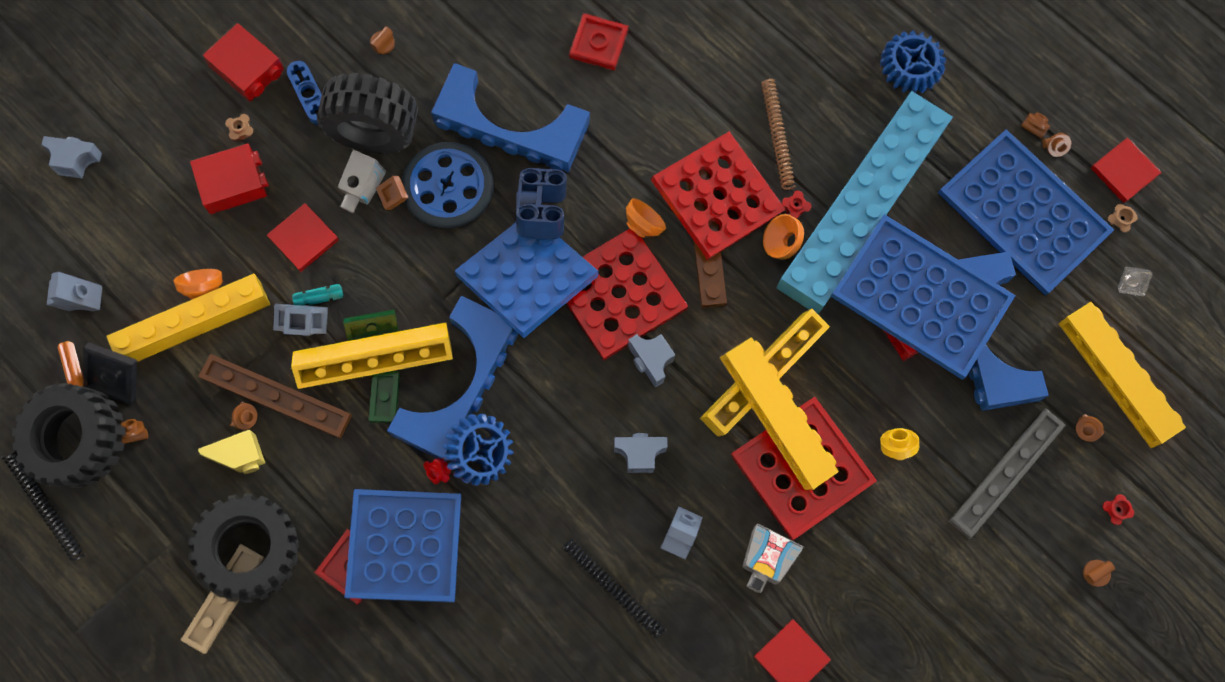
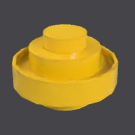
[880,428,919,460]

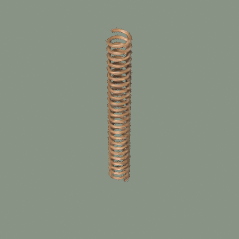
[761,79,796,190]

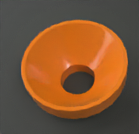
[626,198,666,237]
[763,214,804,260]
[174,269,223,299]

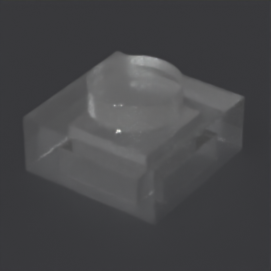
[1117,266,1153,296]

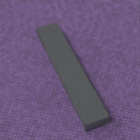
[949,408,1066,539]

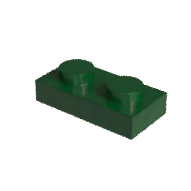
[343,309,399,341]
[368,371,400,424]

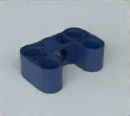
[516,168,567,239]

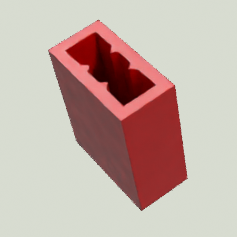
[203,23,284,102]
[190,143,269,214]

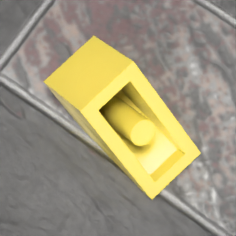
[198,430,265,474]

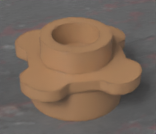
[225,114,253,140]
[1108,204,1137,232]

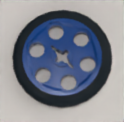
[401,142,494,228]

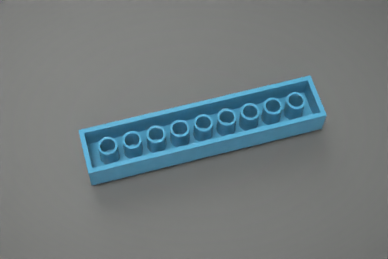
[776,91,953,315]

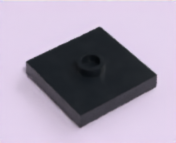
[83,343,137,405]

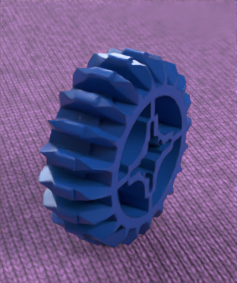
[880,30,946,93]
[443,414,514,485]

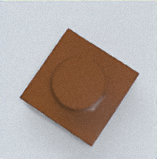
[376,176,408,210]

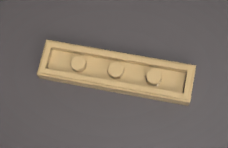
[181,544,265,654]

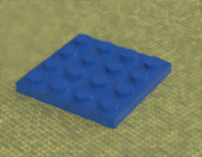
[455,223,598,338]
[345,489,461,602]

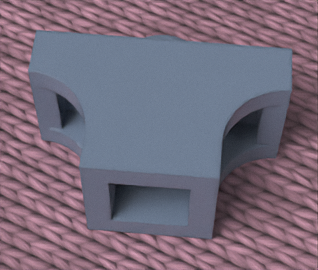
[41,136,102,178]
[47,272,102,311]
[273,304,328,336]
[628,334,675,387]
[614,433,667,473]
[661,507,703,559]

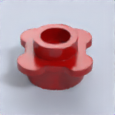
[782,191,811,218]
[423,458,450,485]
[1103,494,1134,525]

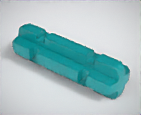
[292,284,343,306]

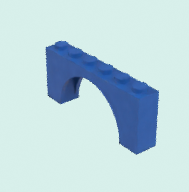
[431,63,590,172]
[959,251,1049,411]
[387,296,518,462]

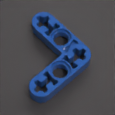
[287,61,322,125]

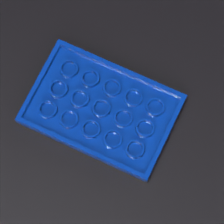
[938,130,1114,296]
[831,214,1016,380]

